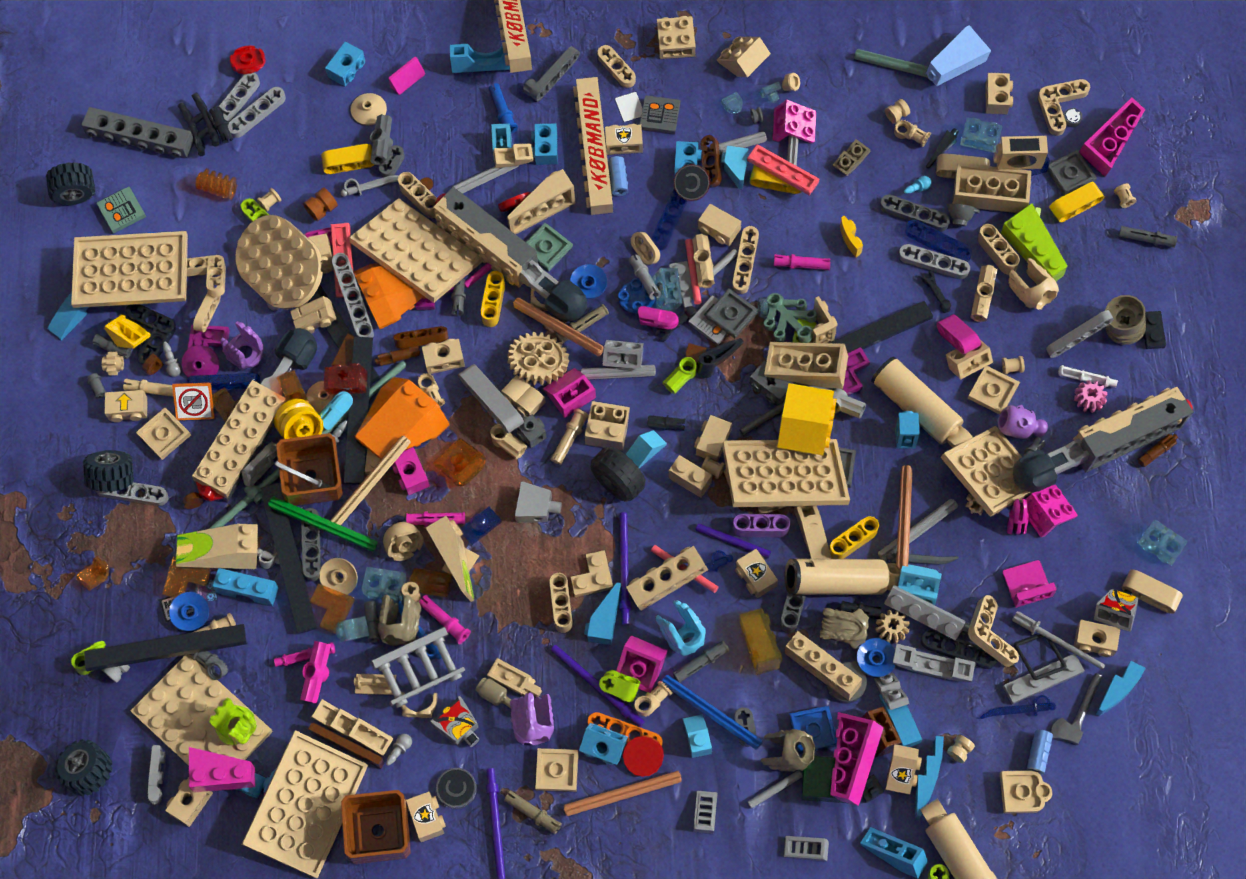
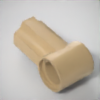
[490,424,527,460]

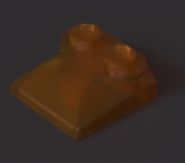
[433,438,486,486]

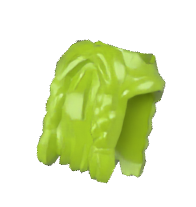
[209,697,257,745]

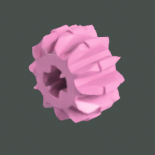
[1074,380,1107,413]

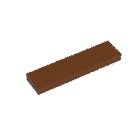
[308,723,384,769]

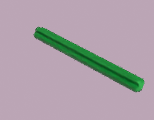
[268,496,378,551]

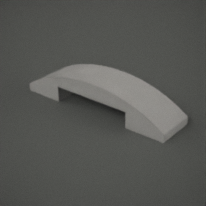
[892,644,975,682]

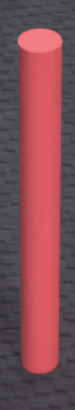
[685,239,701,304]
[651,545,719,593]

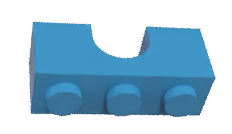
[213,568,279,606]

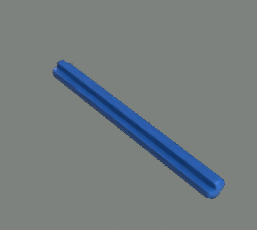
[662,675,762,750]

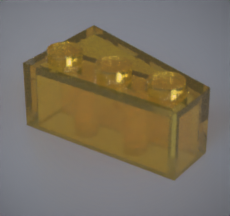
[739,608,783,675]

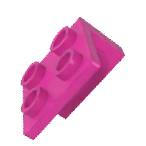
[773,100,816,144]
[1026,485,1078,537]
[1002,560,1057,608]

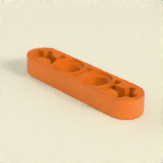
[588,712,662,746]

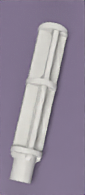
[1058,365,1118,388]

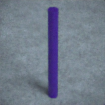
[696,523,771,558]

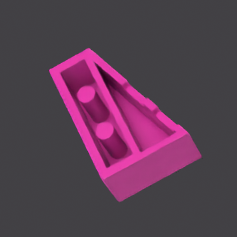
[189,747,255,793]

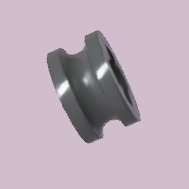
[750,107,763,125]

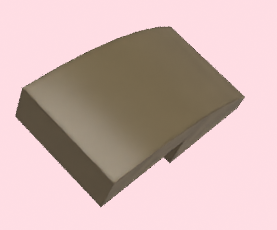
[833,139,871,176]

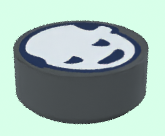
[1064,108,1082,127]

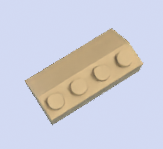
[952,163,1031,213]

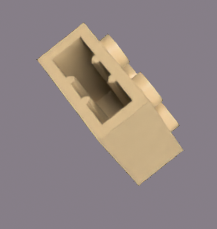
[657,16,696,59]

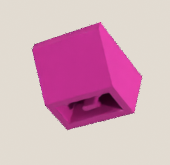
[543,368,596,418]

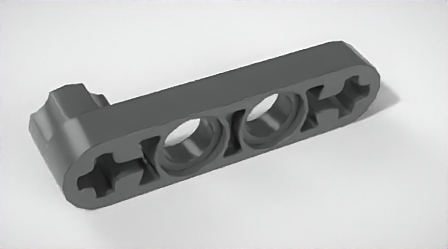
[523,46,580,101]

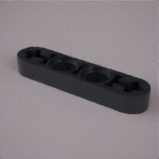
[921,630,998,669]

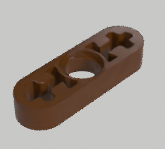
[700,135,722,187]
[393,326,449,349]

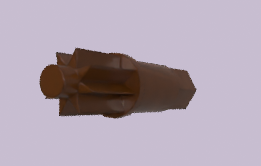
[375,346,420,366]
[1137,434,1178,467]

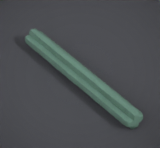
[854,49,928,77]

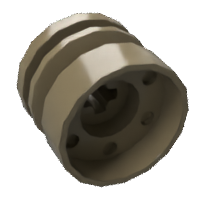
[1105,295,1146,345]

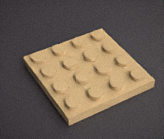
[941,426,1032,517]

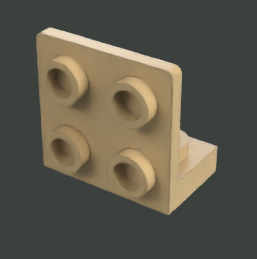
[811,296,837,343]

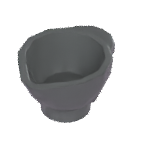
[947,204,980,226]

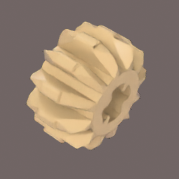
[876,610,910,644]

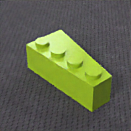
[1001,204,1067,281]

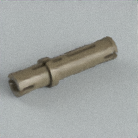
[556,304,609,344]
[504,790,562,835]

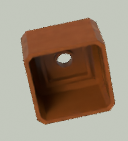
[276,433,343,506]
[341,790,411,864]

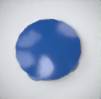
[618,278,655,313]

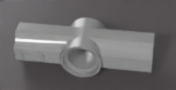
[810,385,866,418]

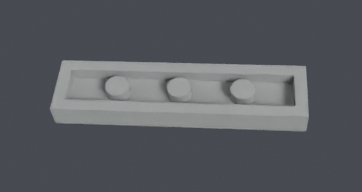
[884,585,966,640]
[1003,654,1084,705]

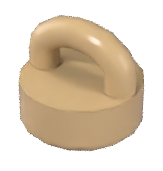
[782,73,800,91]

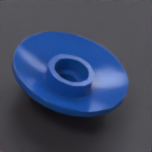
[570,264,607,299]
[169,592,209,631]
[857,638,895,677]

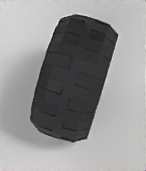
[590,447,646,502]

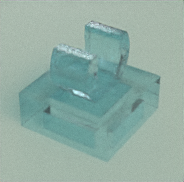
[759,82,781,104]

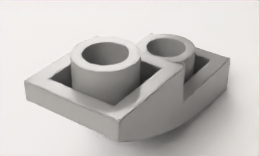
[874,672,909,710]

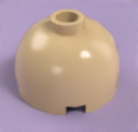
[383,522,424,561]

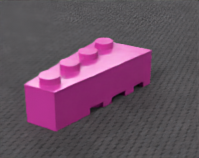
[1079,98,1145,177]
[831,712,883,806]

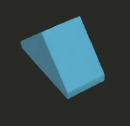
[491,124,512,160]
[626,430,667,468]

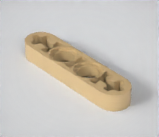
[733,226,759,294]

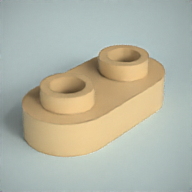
[631,232,660,265]

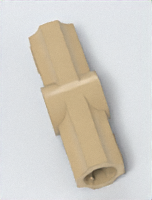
[692,234,715,289]
[970,265,997,322]

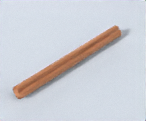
[513,298,604,356]
[896,465,912,571]
[564,771,682,816]

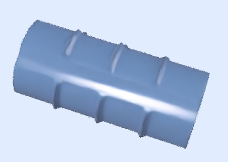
[608,156,628,196]
[1026,730,1053,775]

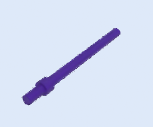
[619,512,631,626]
[551,645,645,727]
[486,768,505,879]

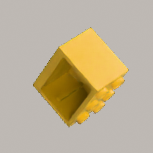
[777,383,837,455]

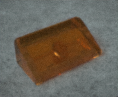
[410,568,452,597]

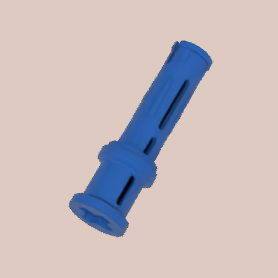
[489,83,518,134]

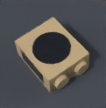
[993,136,1048,170]

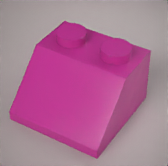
[616,636,668,693]

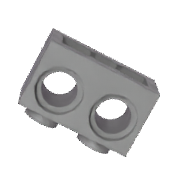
[603,340,644,369]

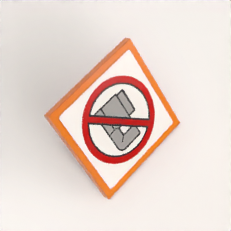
[172,383,215,420]

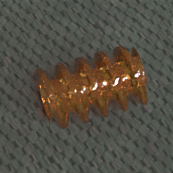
[195,168,237,200]

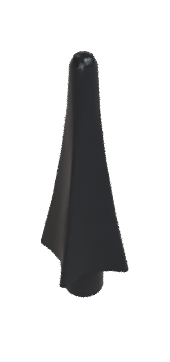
[926,128,959,168]

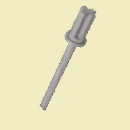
[1012,611,1105,669]

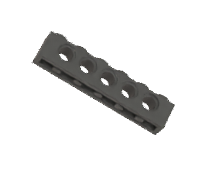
[82,107,194,158]

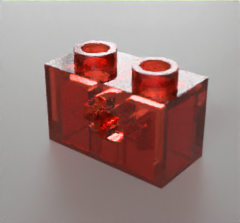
[323,363,367,395]

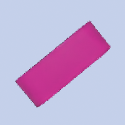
[936,314,981,354]

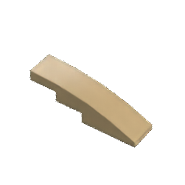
[311,699,393,756]

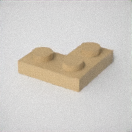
[571,550,613,597]

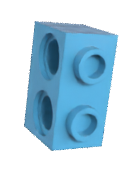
[531,124,558,165]
[674,141,702,181]

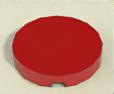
[230,45,266,74]
[498,192,532,212]
[623,735,664,777]

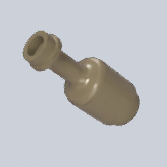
[476,677,512,708]

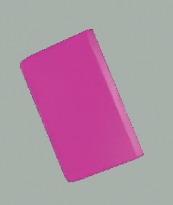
[389,57,425,95]

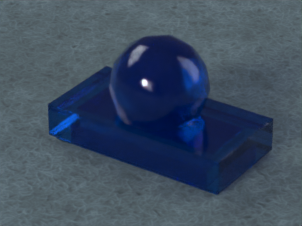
[460,506,502,546]

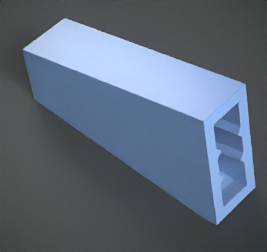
[926,25,991,86]

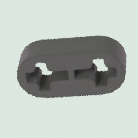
[379,145,405,177]
[735,707,756,747]

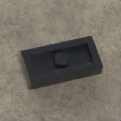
[1144,311,1166,349]

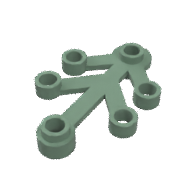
[764,293,817,343]

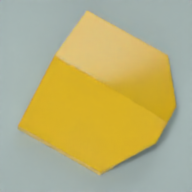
[104,315,151,349]

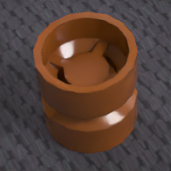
[303,187,338,222]

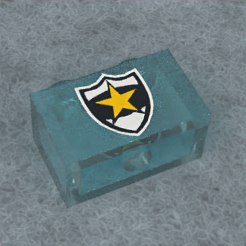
[653,268,683,311]

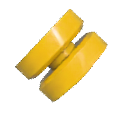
[274,399,323,439]

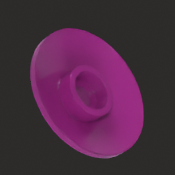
[182,345,219,383]

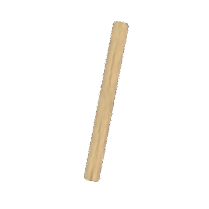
[330,436,411,525]

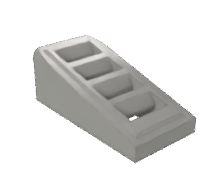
[693,791,717,834]
[784,836,829,861]

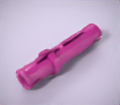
[774,254,830,270]
[406,511,465,527]

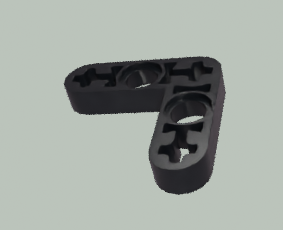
[126,304,176,365]

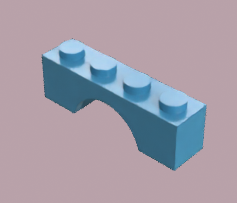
[450,41,510,73]

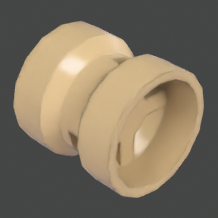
[885,99,910,124]
[947,735,975,763]

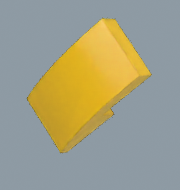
[840,216,863,257]

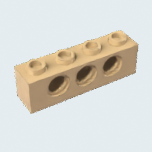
[626,546,708,611]
[785,631,862,701]

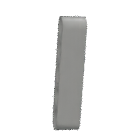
[332,253,374,337]
[458,364,524,434]

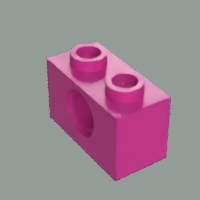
[392,447,430,495]

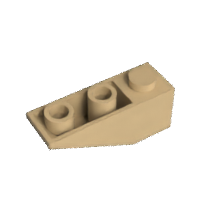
[794,506,831,559]

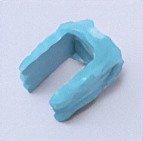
[656,600,706,656]

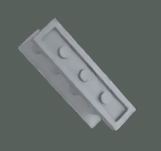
[370,627,465,708]

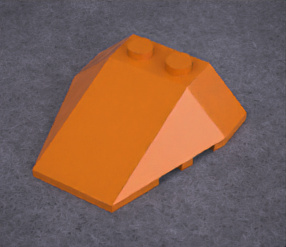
[353,263,426,329]
[355,377,450,460]

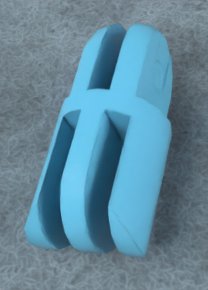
[319,391,353,430]

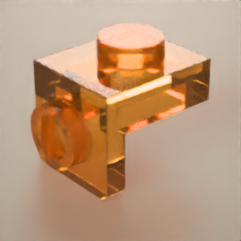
[76,556,109,591]

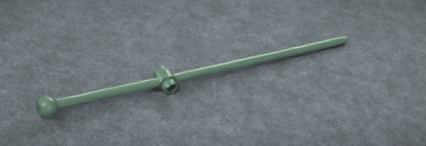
[175,361,406,558]

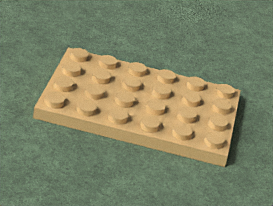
[349,198,482,303]
[71,231,188,308]
[722,439,850,507]
[131,654,273,766]
[241,730,368,879]

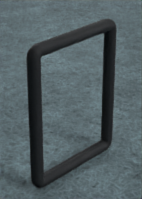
[1014,634,1067,680]

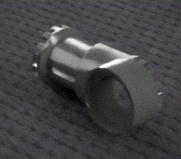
[191,651,228,680]

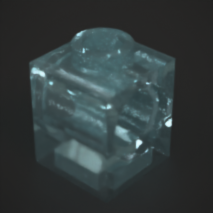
[336,616,369,642]

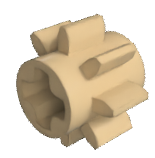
[102,352,124,375]
[966,494,984,515]

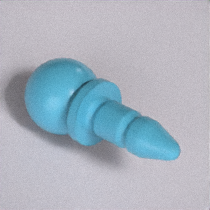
[904,176,932,193]

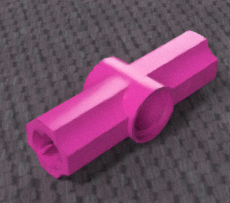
[300,641,331,704]

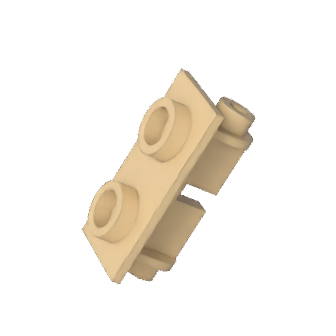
[354,674,396,695]

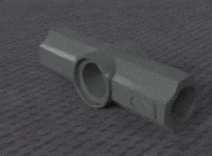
[369,114,393,166]

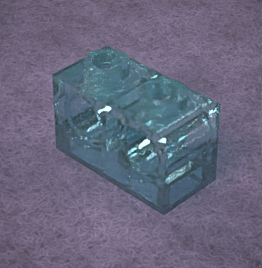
[960,118,1002,153]
[1138,519,1188,566]
[362,567,407,602]

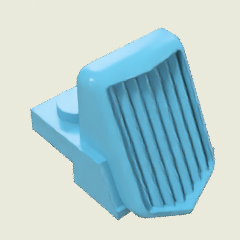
[898,565,942,605]

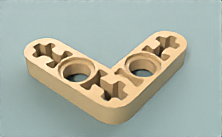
[1038,79,1090,136]
[187,255,226,297]
[968,595,1019,667]

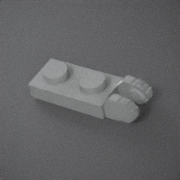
[148,745,165,805]

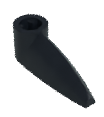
[697,338,744,378]

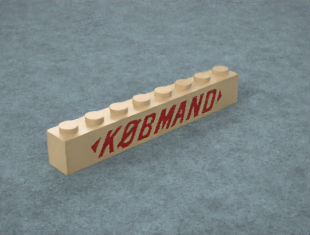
[494,0,532,73]
[573,77,613,215]

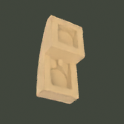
[493,144,533,168]

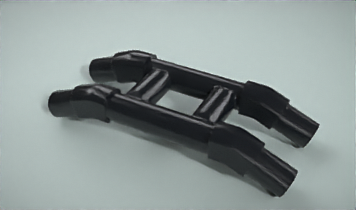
[177,92,219,156]

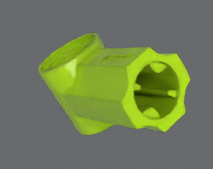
[663,357,697,394]

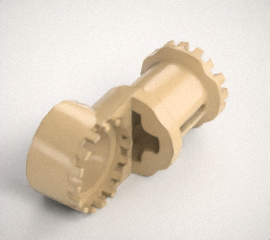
[894,120,931,147]
[418,373,445,407]
[635,681,672,717]

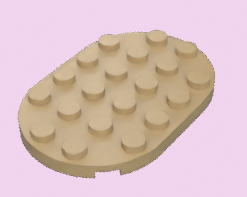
[236,215,323,310]

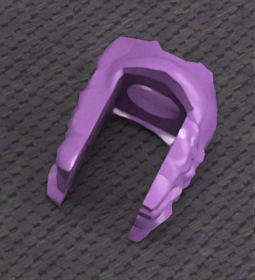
[220,321,264,370]
[510,693,554,745]

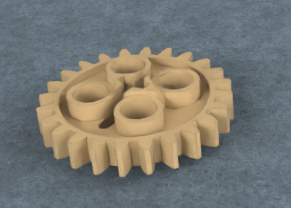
[507,332,569,385]

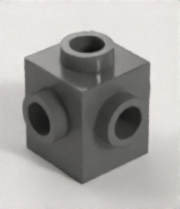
[516,414,547,449]

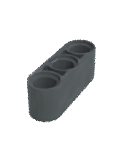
[780,593,806,633]

